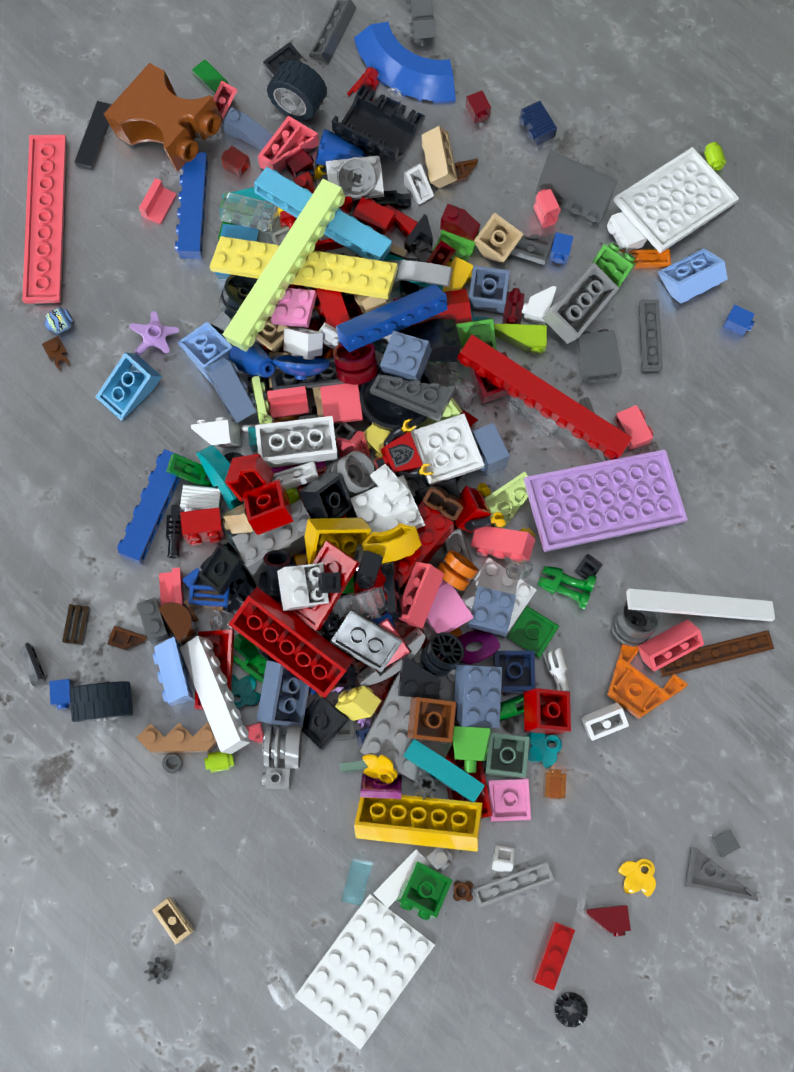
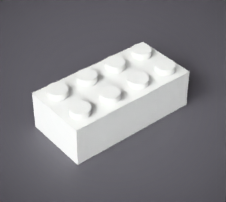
[255,416,338,468]

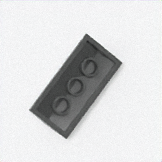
[270,358,345,391]

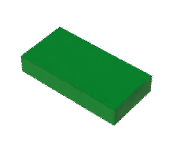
[192,59,228,95]

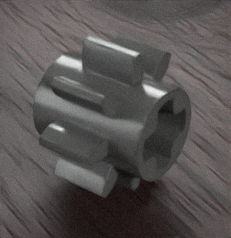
[413,773,439,800]
[144,957,171,984]

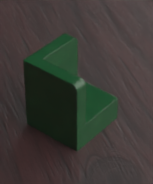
[233,633,260,661]

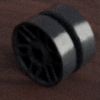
[421,632,464,676]

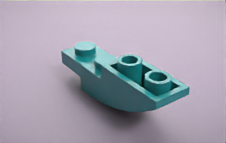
[196,445,244,510]

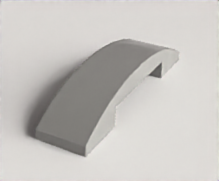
[385,260,453,287]
[355,627,426,686]

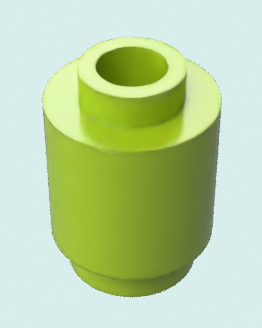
[704,142,726,171]
[204,751,234,773]

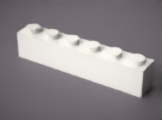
[179,636,250,754]

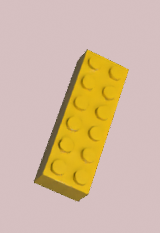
[354,795,482,852]

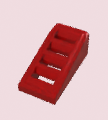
[386,204,418,238]

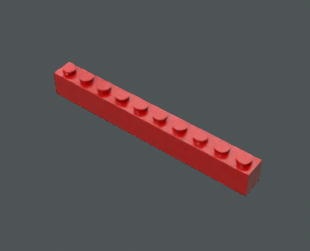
[457,335,632,460]

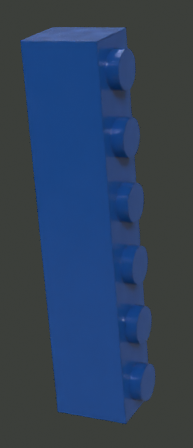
[175,152,208,259]
[336,284,448,352]
[117,449,184,565]

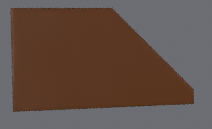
[452,158,478,183]
[107,626,148,651]

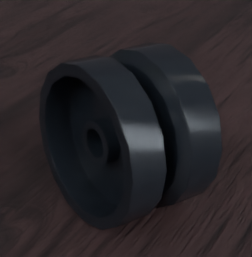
[219,275,258,319]

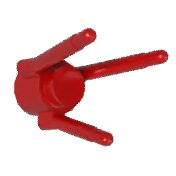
[347,67,379,102]

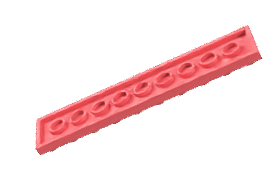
[22,135,67,304]

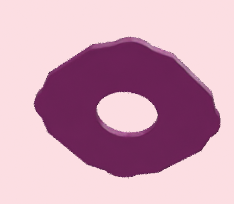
[457,630,500,665]

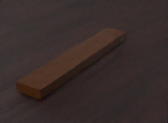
[659,630,774,678]

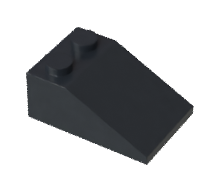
[397,319,462,362]

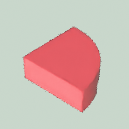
[245,722,264,743]

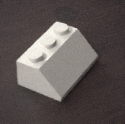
[326,156,384,200]

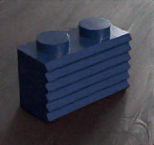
[519,101,557,145]

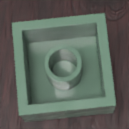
[484,733,530,779]

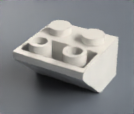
[191,417,242,448]
[277,563,329,611]

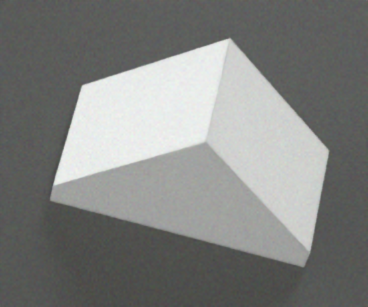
[404,163,434,205]

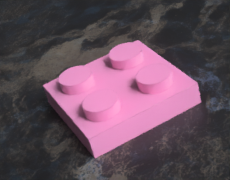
[271,288,317,328]
[488,779,531,822]

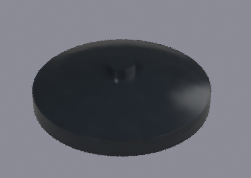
[360,365,434,431]

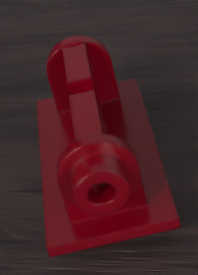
[502,288,525,324]

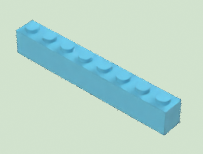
[254,167,392,261]

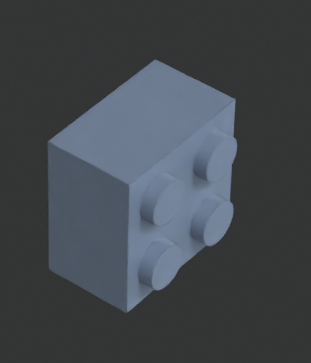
[469,265,510,313]
[380,331,432,381]
[472,422,510,476]
[468,586,516,637]

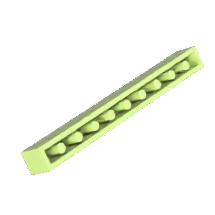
[222,179,345,352]

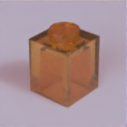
[543,769,566,800]

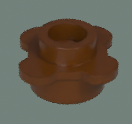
[453,880,474,902]

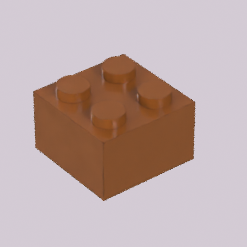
[407,697,456,743]

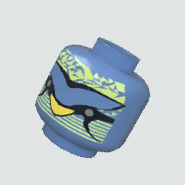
[44,307,73,334]

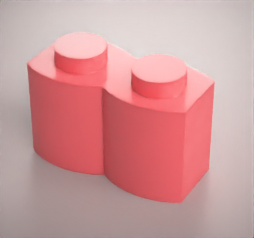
[533,189,561,229]

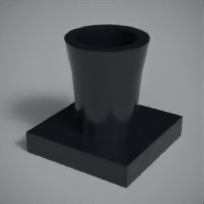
[258,550,291,602]

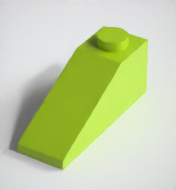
[494,324,547,355]

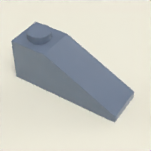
[222,107,273,151]

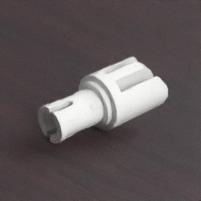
[543,647,570,691]

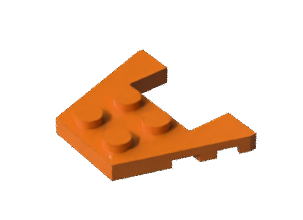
[607,643,688,719]

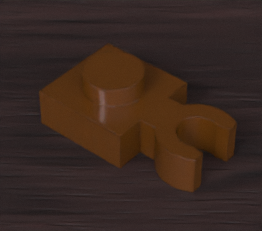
[42,336,70,371]

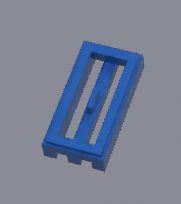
[188,584,230,608]

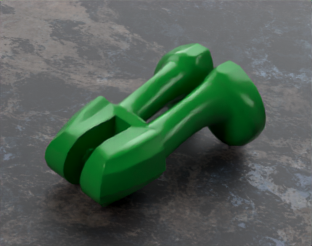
[538,566,597,610]

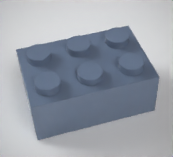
[204,357,257,423]
[257,660,309,727]
[454,665,502,728]

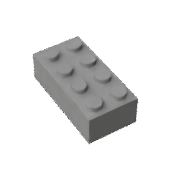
[542,262,619,344]
[232,499,311,577]

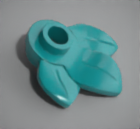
[231,674,261,709]
[526,732,562,768]

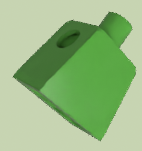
[453,726,492,773]

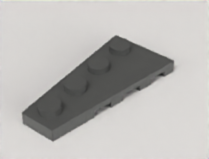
[370,374,456,422]

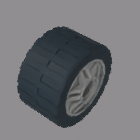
[267,60,327,121]
[69,681,133,723]

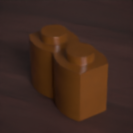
[423,485,466,520]

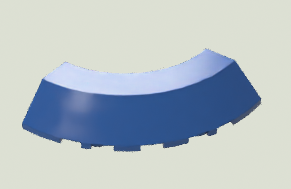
[354,22,456,103]

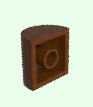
[158,603,199,645]

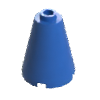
[315,129,366,166]
[229,341,275,377]

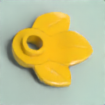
[362,754,398,783]
[618,858,656,897]

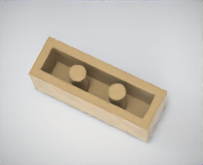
[421,126,457,188]

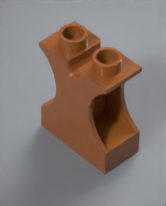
[104,63,223,172]

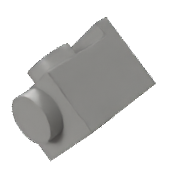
[261,768,291,790]
[426,847,454,873]

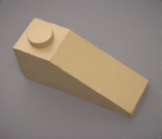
[222,503,253,534]

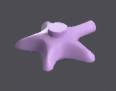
[129,311,179,356]

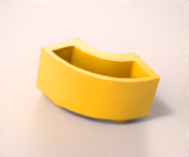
[362,523,421,565]

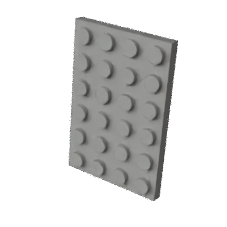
[358,648,461,789]

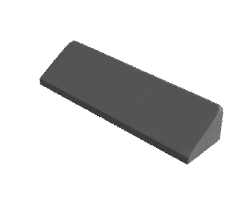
[309,0,356,63]

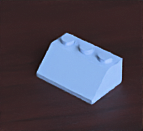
[658,248,728,303]
[153,637,194,706]

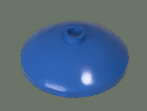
[273,355,330,380]

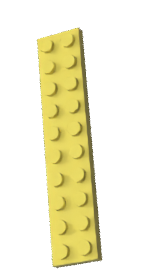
[209,236,398,299]

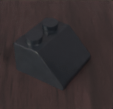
[299,473,353,519]

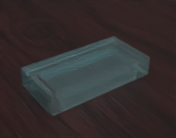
[341,861,371,906]

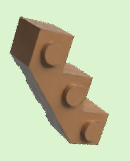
[136,722,218,754]

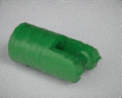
[500,693,524,722]

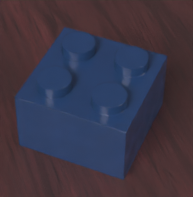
[493,651,536,693]

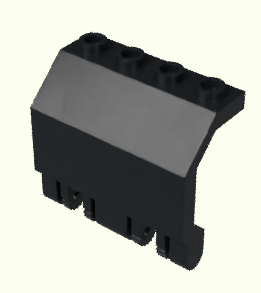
[332,85,425,162]

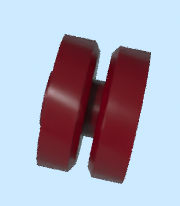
[333,343,378,385]

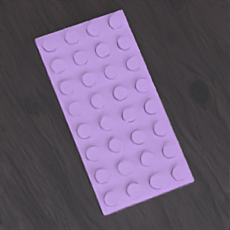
[523,449,688,552]

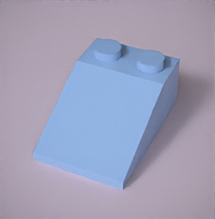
[177,322,233,384]

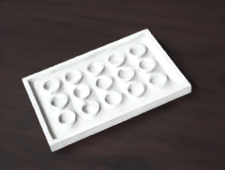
[613,147,739,253]
[295,894,435,1050]

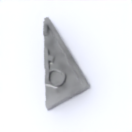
[686,847,758,901]

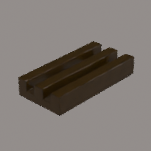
[62,604,90,646]

